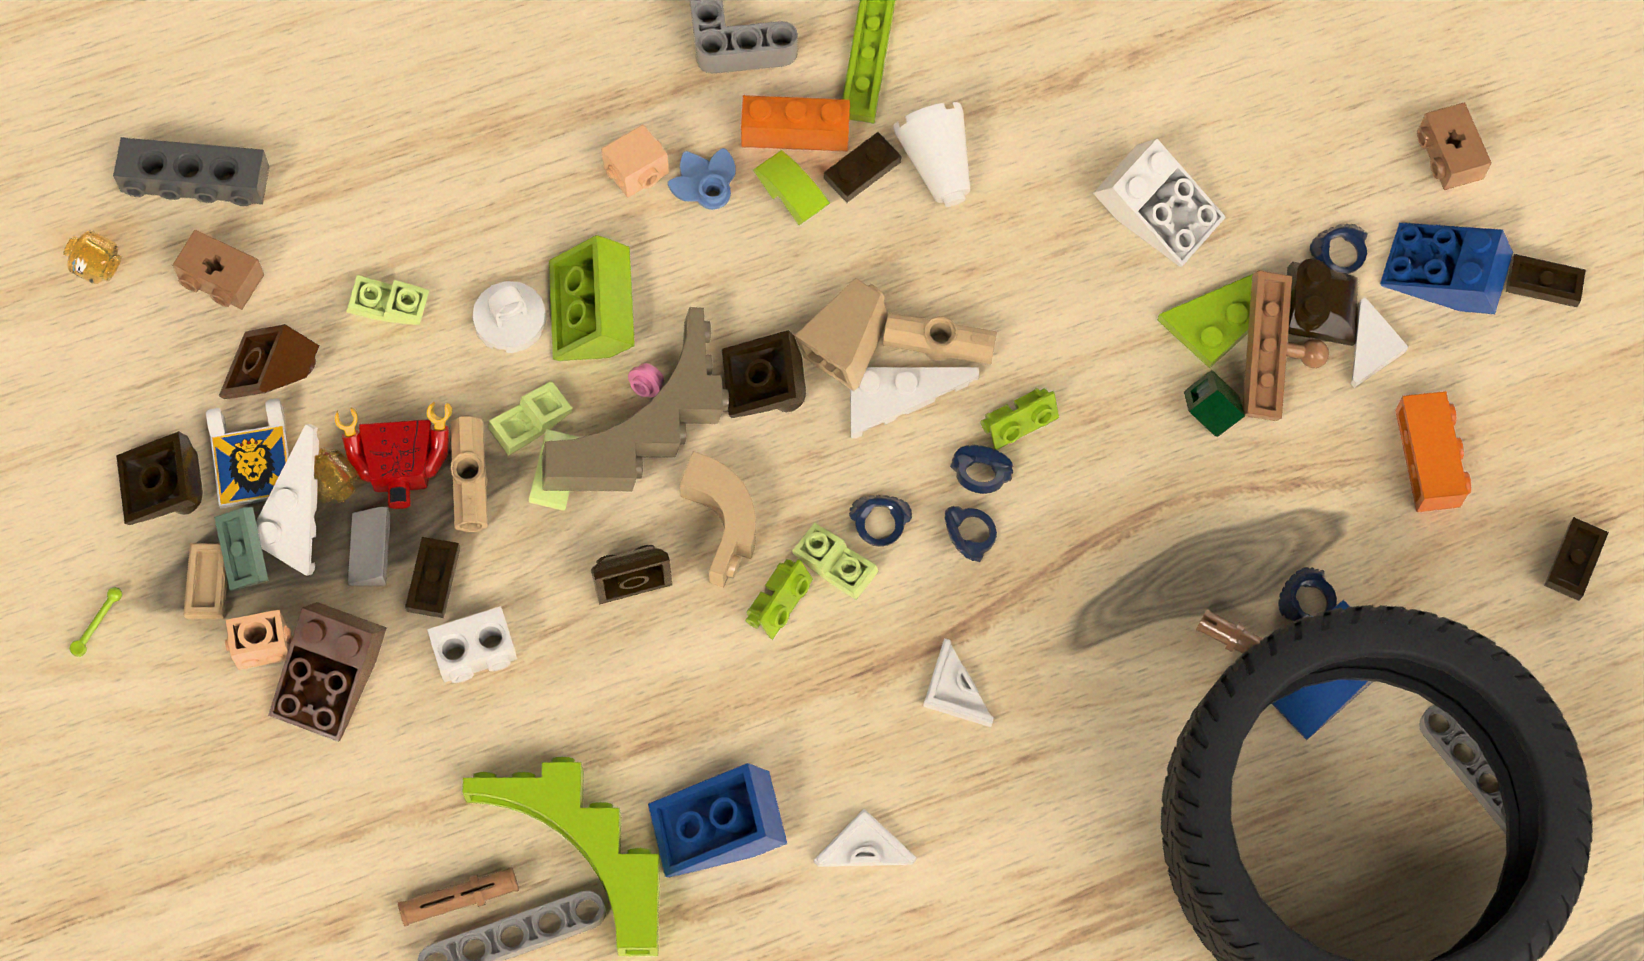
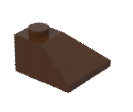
[219,324,320,399]

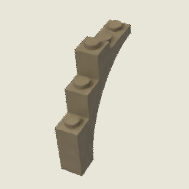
[542,307,729,492]

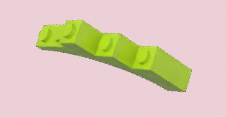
[462,757,660,956]

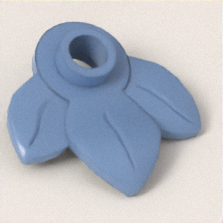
[668,148,736,210]

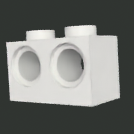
[427,606,517,683]

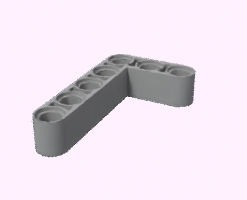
[689,0,798,74]

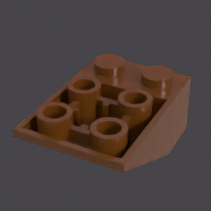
[268,602,387,742]

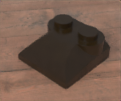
[1287,259,1358,346]
[722,330,806,418]
[116,431,203,525]
[591,545,672,605]

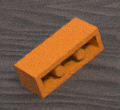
[741,95,850,152]
[1395,391,1471,512]

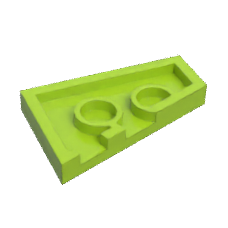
[1157,274,1252,369]

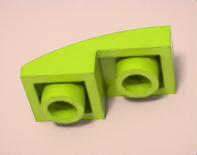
[753,150,830,225]

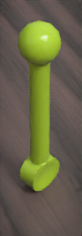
[70,587,122,657]

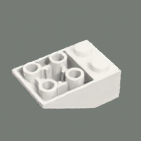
[1093,139,1226,267]

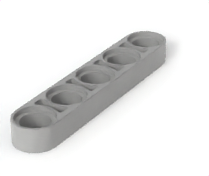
[1419,705,1506,834]
[417,891,606,961]

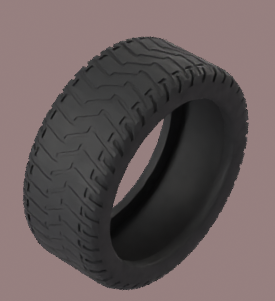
[1161,605,1593,961]

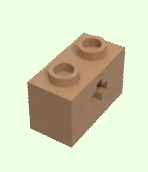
[1417,102,1492,190]
[172,230,264,310]

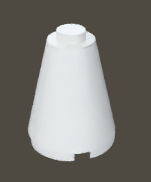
[893,102,970,207]

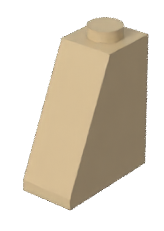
[795,278,888,391]

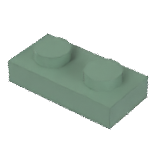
[214,507,269,590]

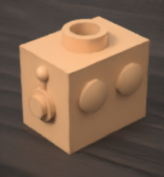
[601,124,669,198]
[225,610,293,670]

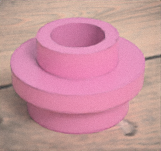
[628,363,664,398]

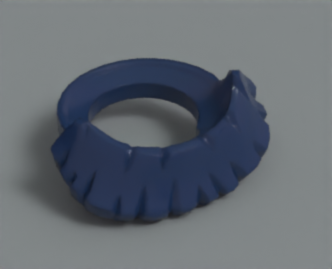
[1310,224,1368,274]
[950,445,1013,494]
[849,495,912,547]
[945,506,997,562]
[1278,567,1337,622]

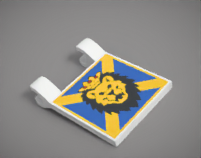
[206,398,289,509]

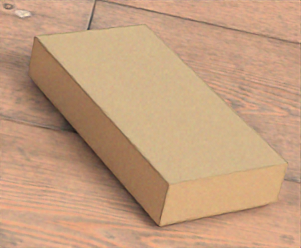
[183,543,227,619]

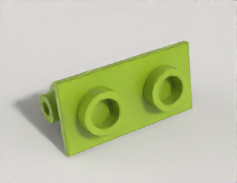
[980,388,1059,450]
[745,559,813,640]

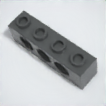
[113,137,270,206]

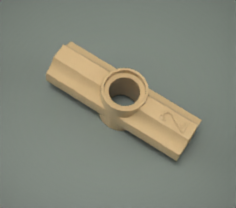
[883,313,997,364]
[450,416,488,533]

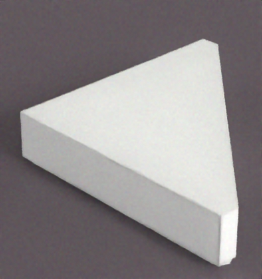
[1351,297,1408,388]
[923,638,994,727]
[814,809,917,867]

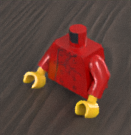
[335,402,452,509]

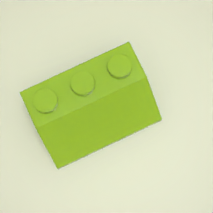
[549,235,635,361]

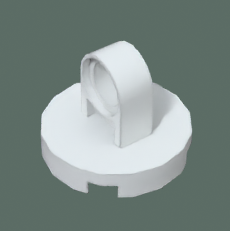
[472,281,546,353]

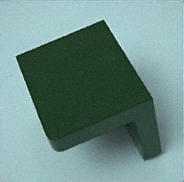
[1184,370,1245,437]

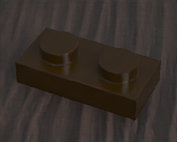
[824,132,901,203]
[1506,254,1586,307]
[1544,517,1609,601]
[405,537,460,618]

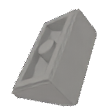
[348,507,391,586]

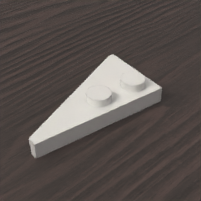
[850,367,979,438]
[256,424,319,576]

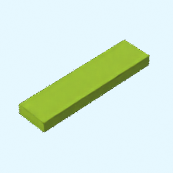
[842,0,895,123]

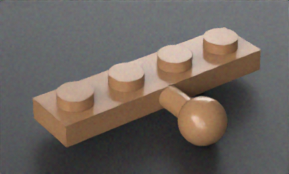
[1243,270,1329,421]

